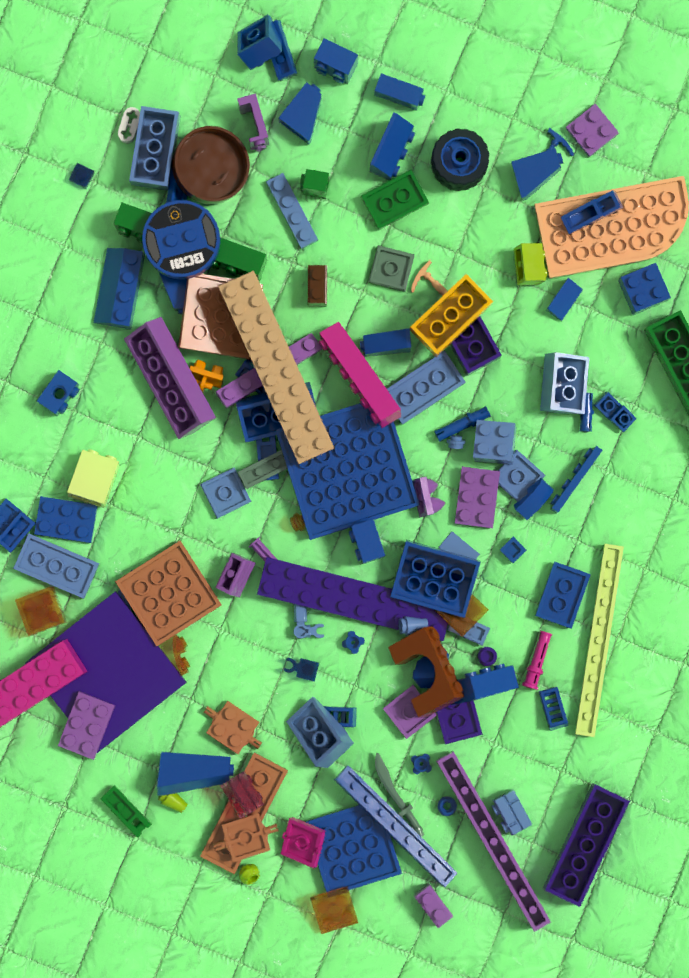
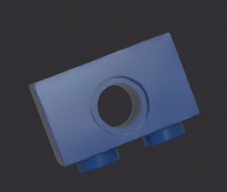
[37,370,80,416]

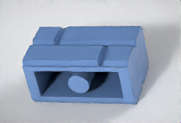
[492,789,532,835]

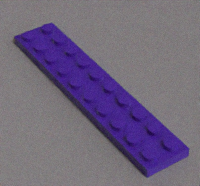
[257,557,450,641]

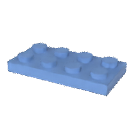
[387,351,466,425]
[13,533,100,599]

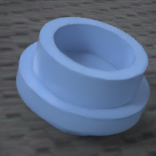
[447,435,466,449]

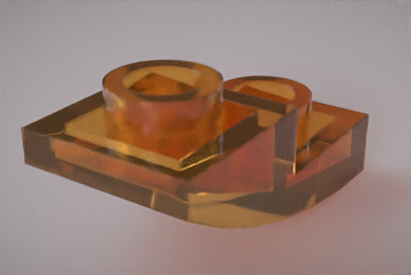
[173,634,190,676]

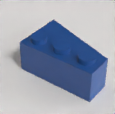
[452,663,519,705]

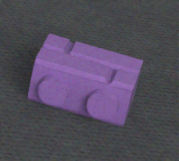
[216,552,255,598]
[414,883,453,928]

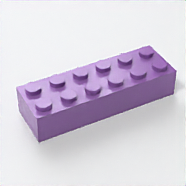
[124,317,216,439]

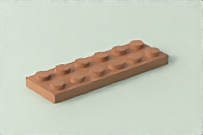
[200,752,288,874]

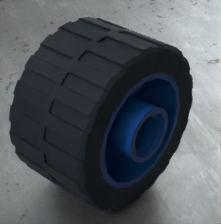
[431,128,490,191]

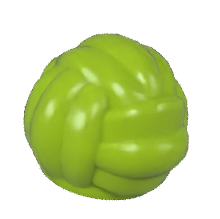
[239,864,259,885]

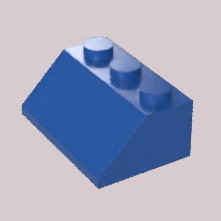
[370,112,415,181]

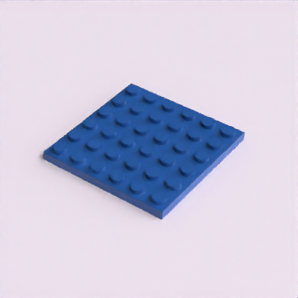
[275,403,420,540]

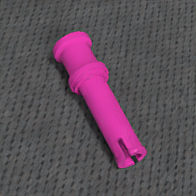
[522,631,552,690]

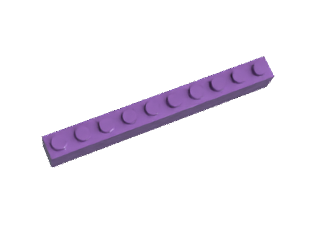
[436,751,551,932]

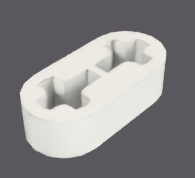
[118,107,140,144]

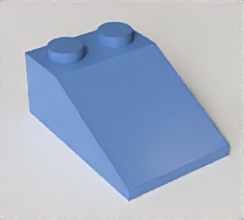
[286,697,354,768]

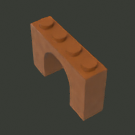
[388,627,464,718]

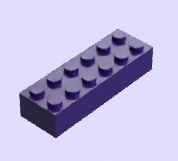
[543,783,630,907]

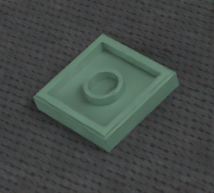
[369,245,415,292]

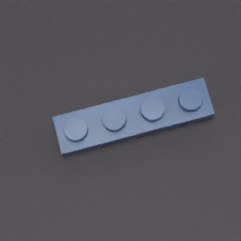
[266,173,318,249]

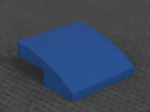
[0,498,36,553]

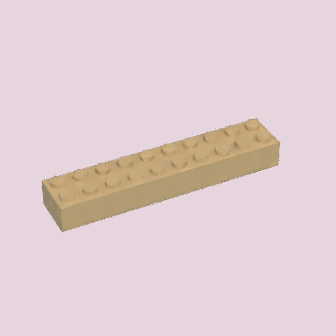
[218,271,334,464]

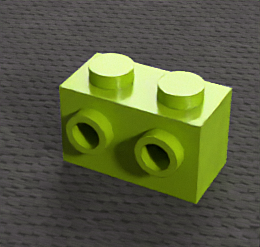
[514,243,547,285]

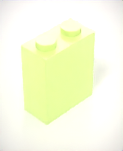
[67,449,120,508]

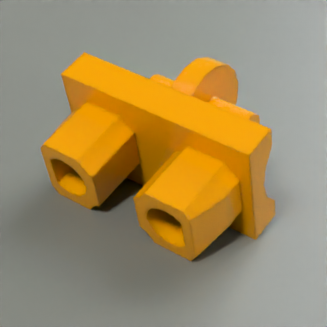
[190,360,224,392]

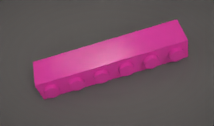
[319,321,401,428]

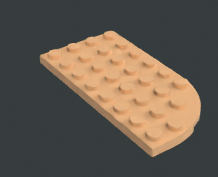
[534,176,689,279]

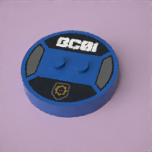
[142,200,221,279]

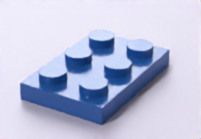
[34,496,98,543]
[535,561,591,629]

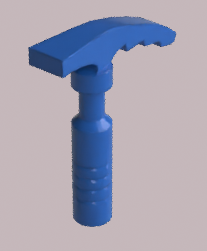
[545,128,574,156]

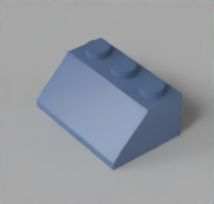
[540,352,589,414]

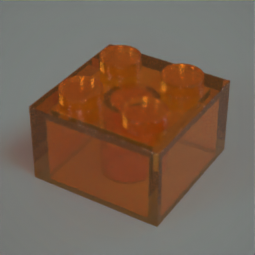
[15,586,67,636]

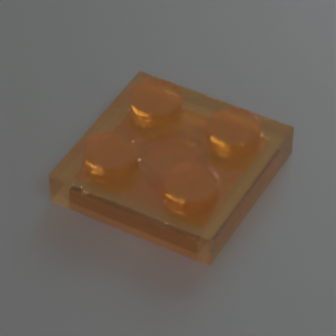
[310,886,358,934]

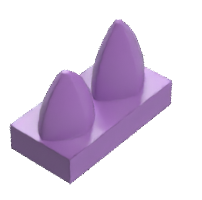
[412,477,445,518]

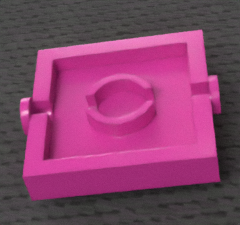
[281,817,326,868]

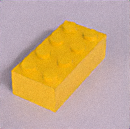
[410,274,493,357]

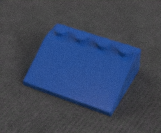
[390,539,481,618]

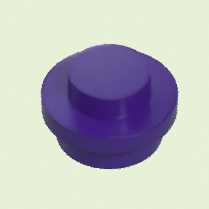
[478,647,497,666]

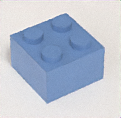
[473,420,517,465]

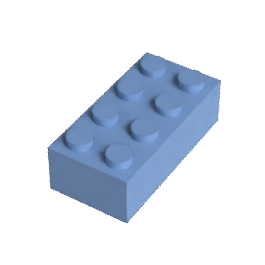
[129,106,180,191]

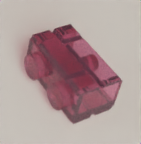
[220,771,264,819]

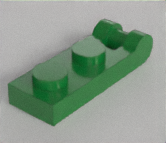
[101,785,152,838]

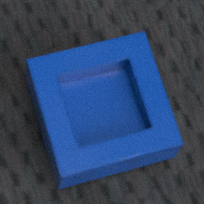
[500,536,526,564]

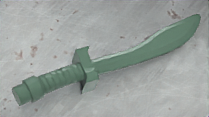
[375,753,424,837]

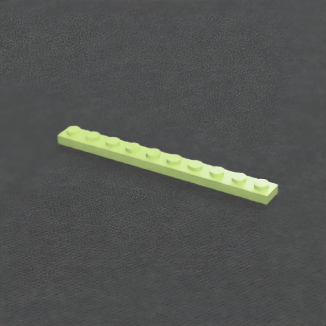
[575,544,624,737]

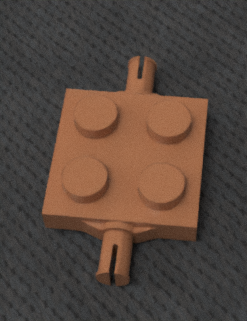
[204,701,262,754]
[213,813,279,862]

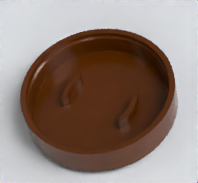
[172,126,250,204]

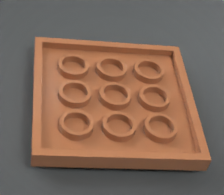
[178,274,263,360]
[115,540,222,647]

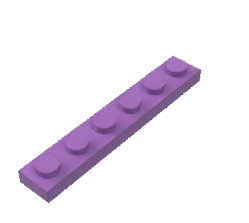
[216,333,322,409]

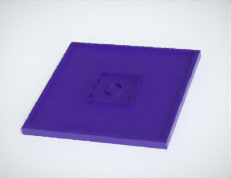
[25,591,187,753]

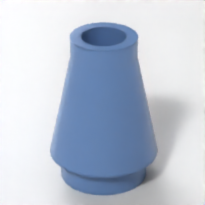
[399,616,428,635]

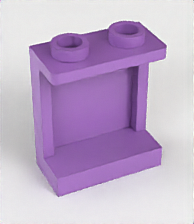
[237,93,269,151]

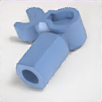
[293,604,324,639]

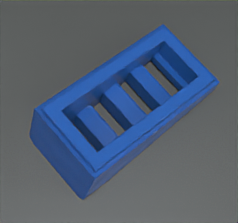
[539,687,568,731]
[323,706,357,727]

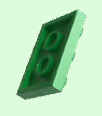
[361,170,429,230]

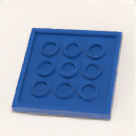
[305,805,402,897]

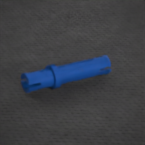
[434,406,491,442]

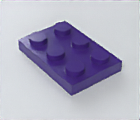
[437,700,483,744]

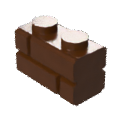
[308,265,327,307]

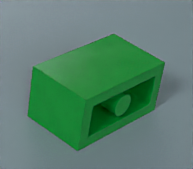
[300,169,329,199]

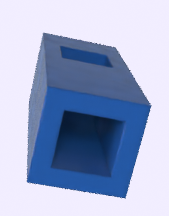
[374,73,426,111]

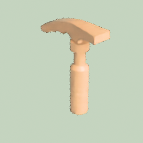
[411,260,447,296]

